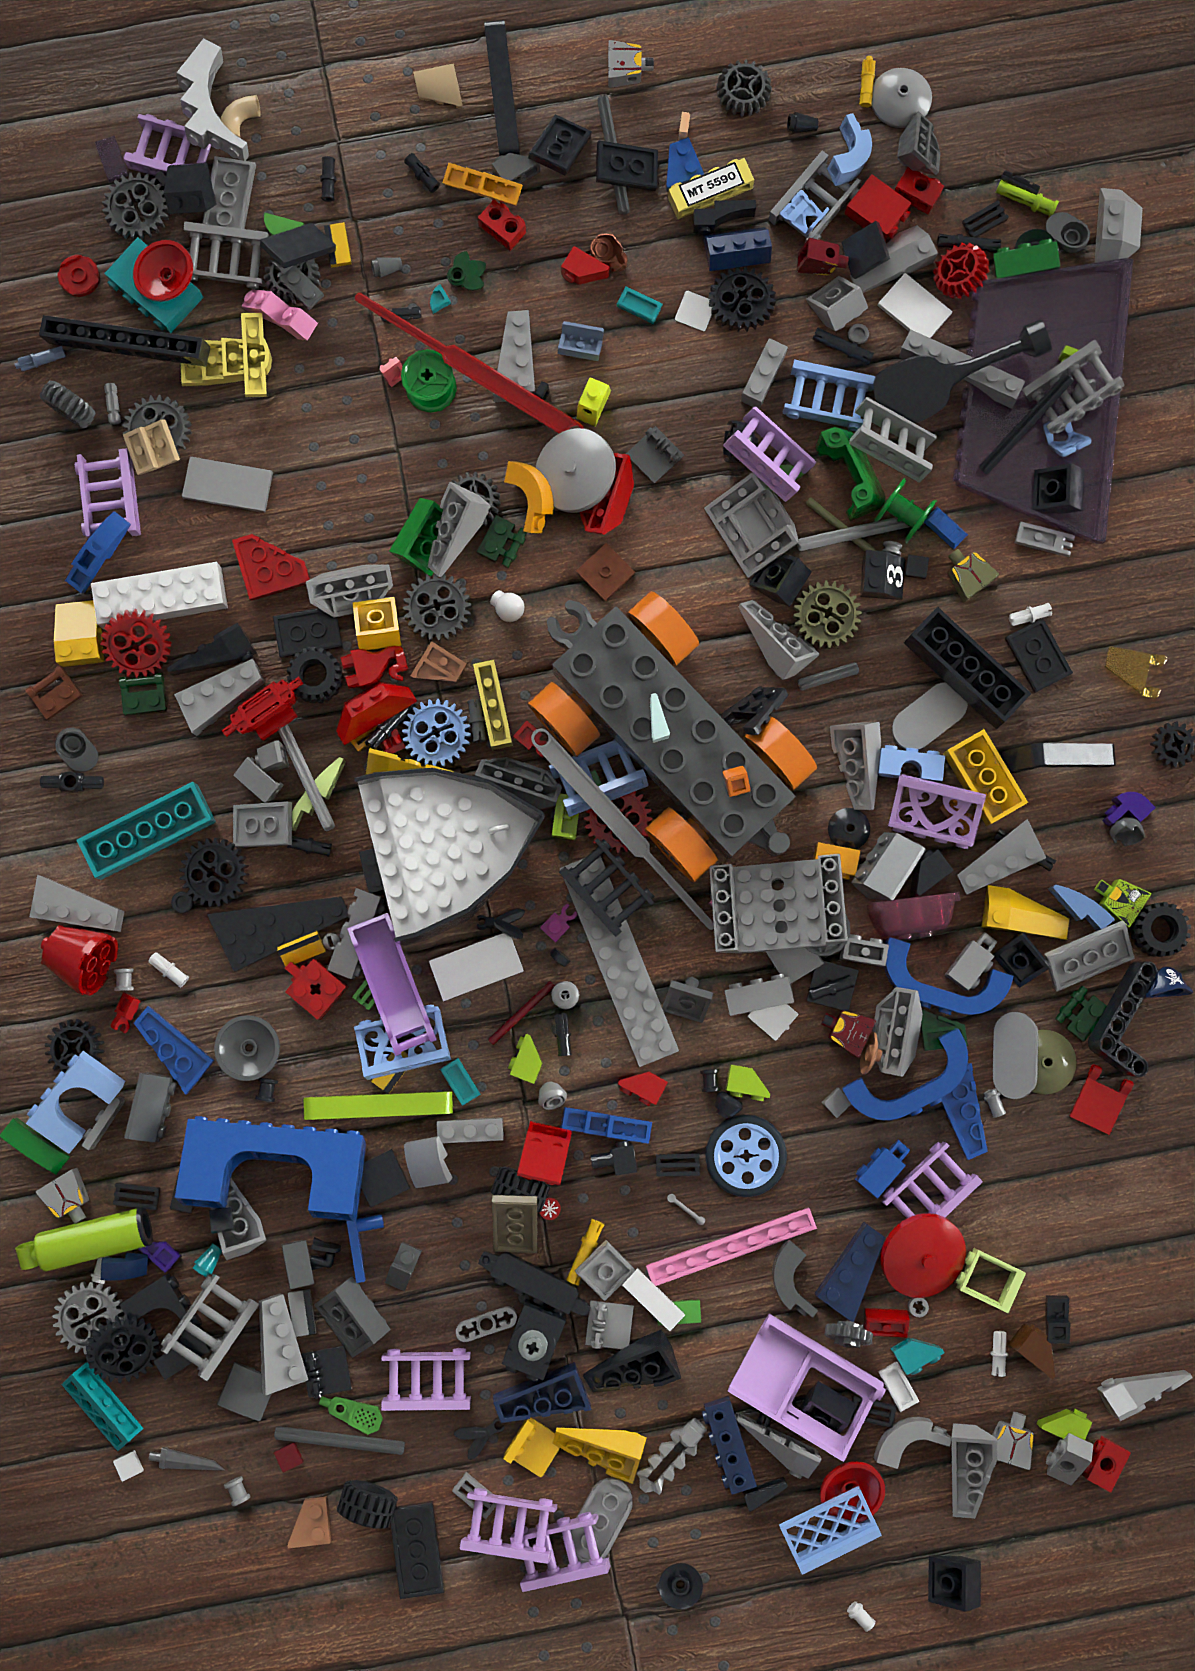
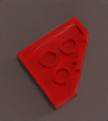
[232,534,310,601]

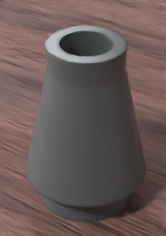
[371,257,403,278]

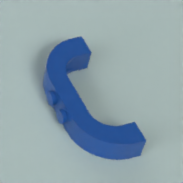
[883,937,1014,1015]
[842,1028,968,1120]

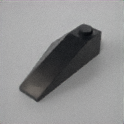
[167,623,257,676]
[583,1329,681,1393]

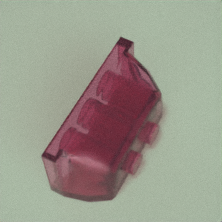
[867,892,960,940]

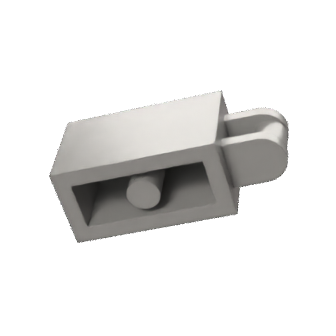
[945,932,997,991]

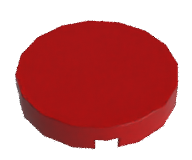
[57,255,100,297]

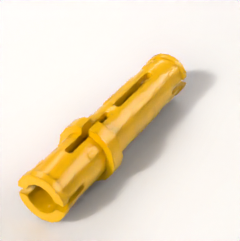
[566,1219,604,1285]

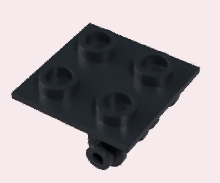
[301,1345,352,1399]

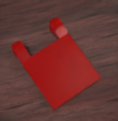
[1069,1064,1134,1135]

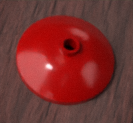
[133,240,193,302]
[820,1461,885,1523]

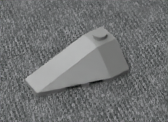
[428,482,491,577]
[738,600,819,680]
[830,722,881,810]
[211,1178,266,1260]

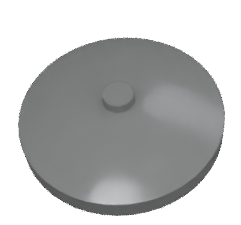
[536,428,616,513]

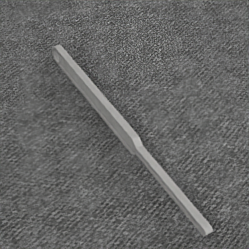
[531,728,714,930]

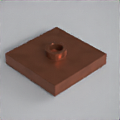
[576,543,635,602]

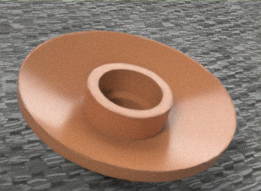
[860,1032,882,1074]

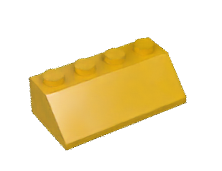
[943,729,1028,826]

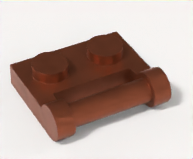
[25,665,83,721]

